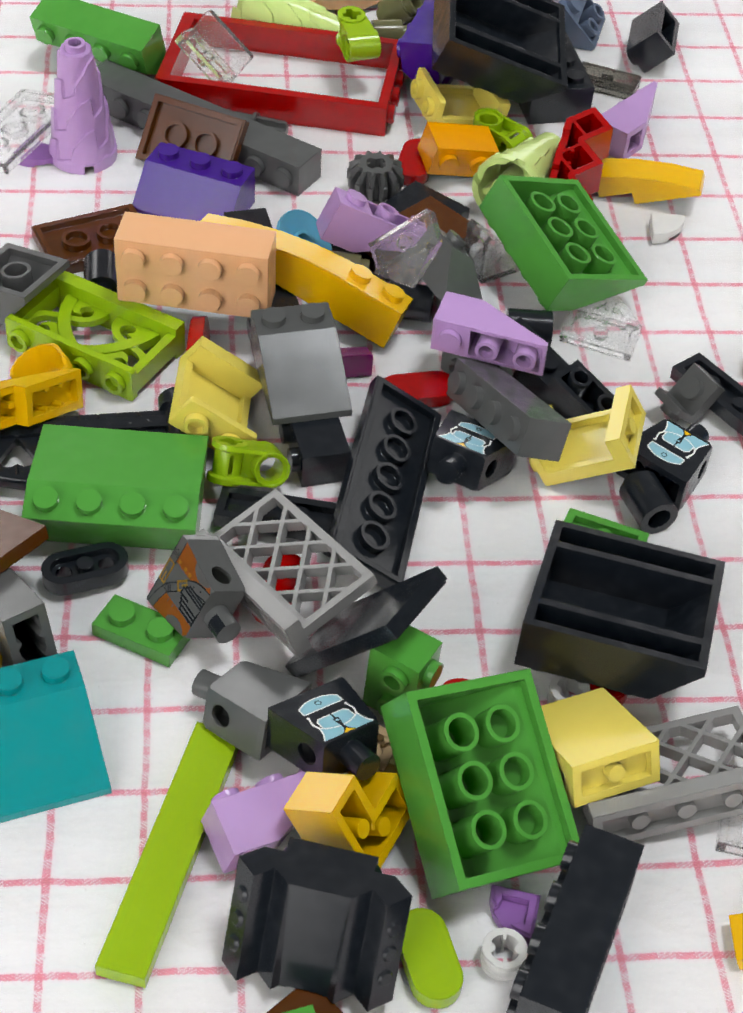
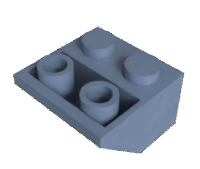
[552,0,606,51]

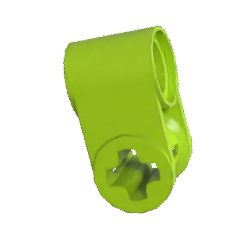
[336,6,381,62]
[473,108,533,153]
[207,436,290,488]

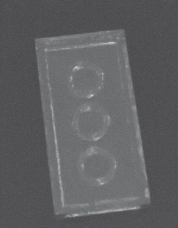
[0,89,54,175]

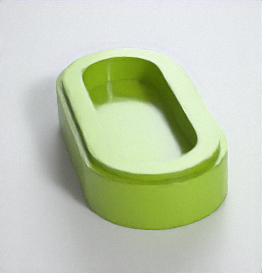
[400,908,463,1009]

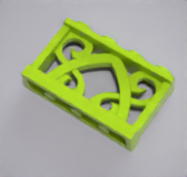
[5,271,186,401]

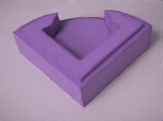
[17,141,53,167]
[489,884,541,946]

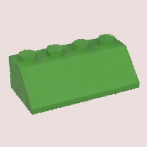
[30,0,166,75]

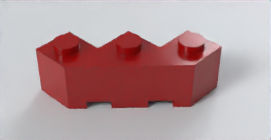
[549,107,613,201]

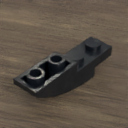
[512,317,614,419]

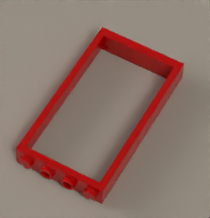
[155,12,405,137]

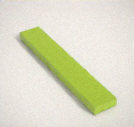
[95,722,239,988]

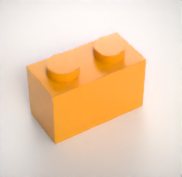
[417,121,499,177]

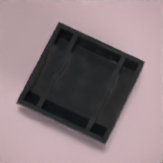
[432,0,568,104]
[514,520,725,700]

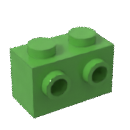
[363,625,444,716]

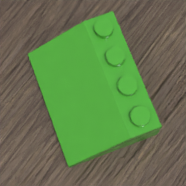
[479,175,648,311]
[22,424,209,550]
[380,668,580,900]

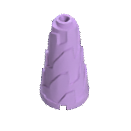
[49,37,117,175]

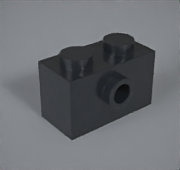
[626,1,679,73]

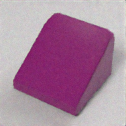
[340,346,373,377]

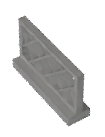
[195,488,378,658]
[581,705,743,841]

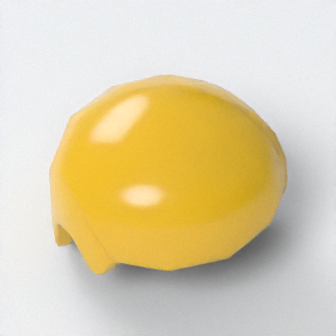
[10,343,73,379]

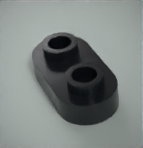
[41,542,129,595]

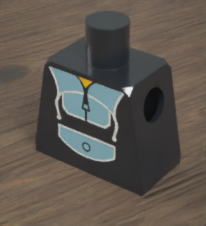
[427,410,515,491]
[616,419,713,511]
[267,677,380,781]

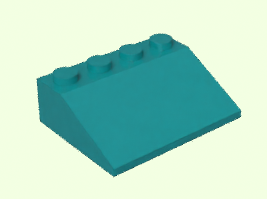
[0,650,112,823]

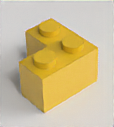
[283,771,410,868]

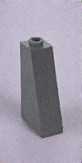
[0,567,58,667]

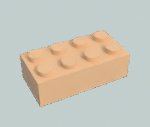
[114,211,276,318]

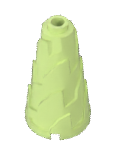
[231,0,340,32]
[472,132,561,206]

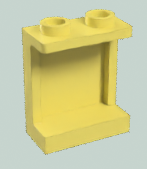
[410,67,511,125]
[168,336,262,450]
[529,384,646,486]
[541,687,660,808]

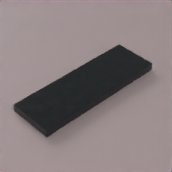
[323,375,442,589]

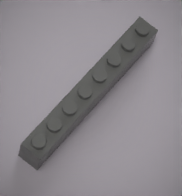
[97,59,322,196]

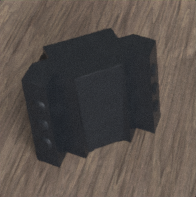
[221,837,412,1012]

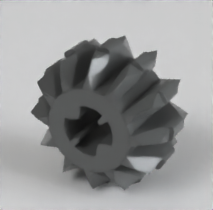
[347,151,404,203]

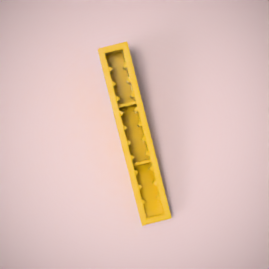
[200,213,413,348]

